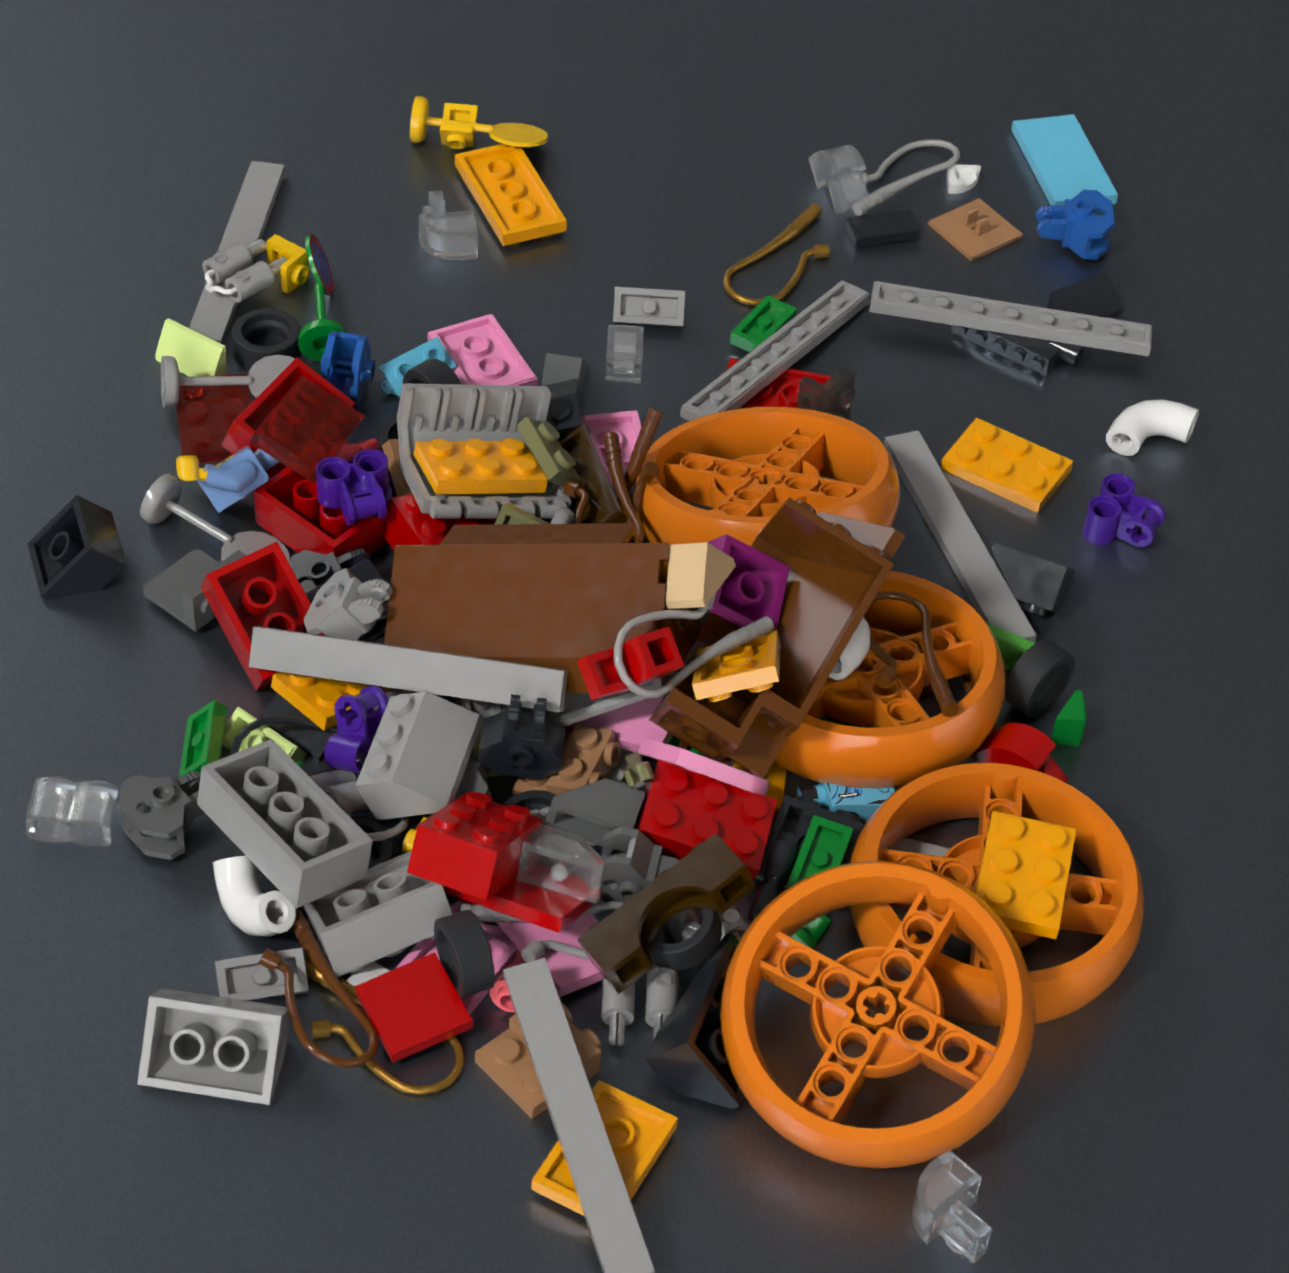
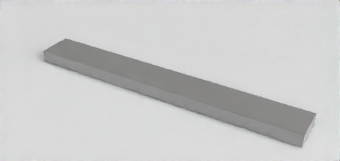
[189,161,285,345]
[680,280,870,421]
[869,281,1152,356]
[884,430,1036,643]
[249,626,568,712]
[503,958,655,1273]

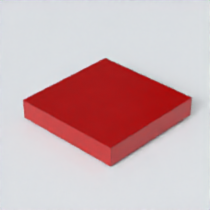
[355,952,473,1063]

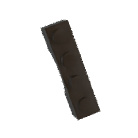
[577,833,757,994]

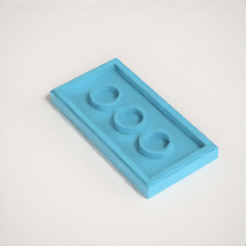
[1011,114,1118,206]

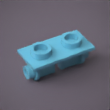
[379,337,457,397]

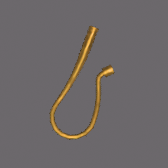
[723,203,829,306]
[303,955,465,1095]

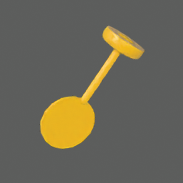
[410,96,548,147]

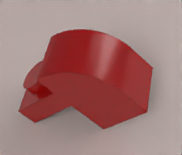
[577,627,684,701]
[971,723,1069,783]

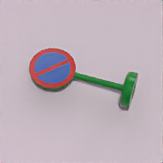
[298,234,347,362]

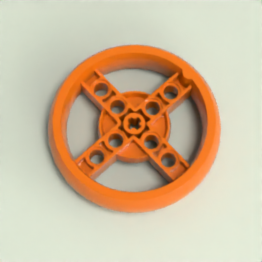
[633,407,901,546]
[774,570,1006,789]
[850,763,1144,1027]
[721,861,1036,1169]

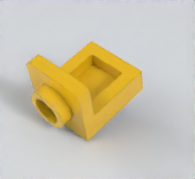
[440,103,478,149]
[266,234,310,294]

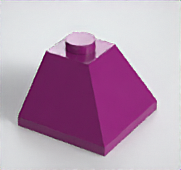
[708,534,790,631]

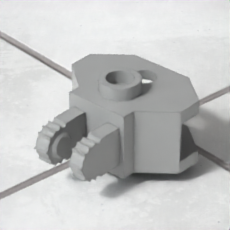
[303,568,393,640]

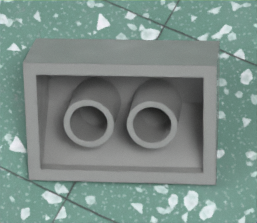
[355,691,483,820]
[303,850,452,977]
[137,988,290,1105]

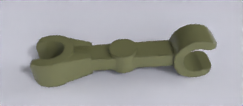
[623,751,655,787]

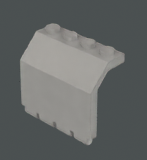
[397,383,571,519]

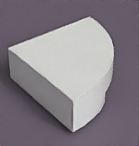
[946,164,981,194]

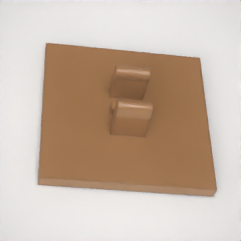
[928,198,1023,261]

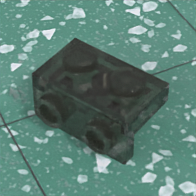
[797,367,856,421]

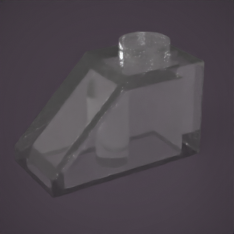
[517,825,606,904]

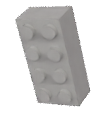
[197,739,373,908]

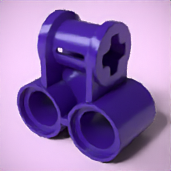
[316,449,389,526]
[1082,473,1166,547]
[324,685,389,774]

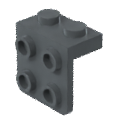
[143,549,247,632]

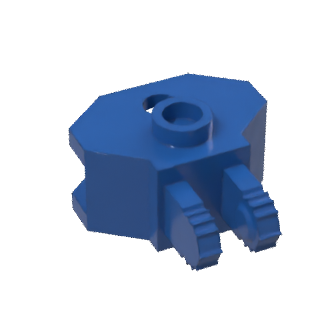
[1035,190,1115,260]
[320,331,375,410]

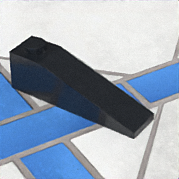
[645,932,744,1109]

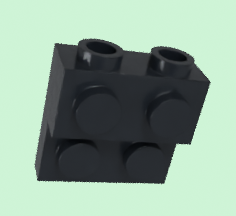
[757,795,864,886]

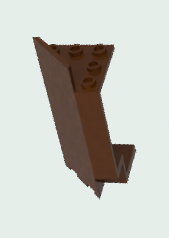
[649,497,906,778]
[384,523,702,693]

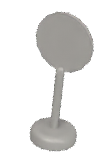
[161,355,295,407]
[140,473,290,562]

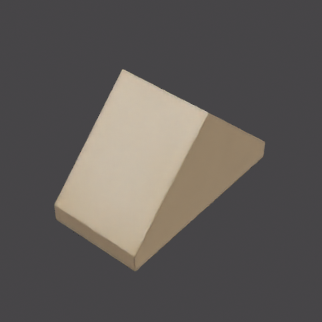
[666,542,736,609]

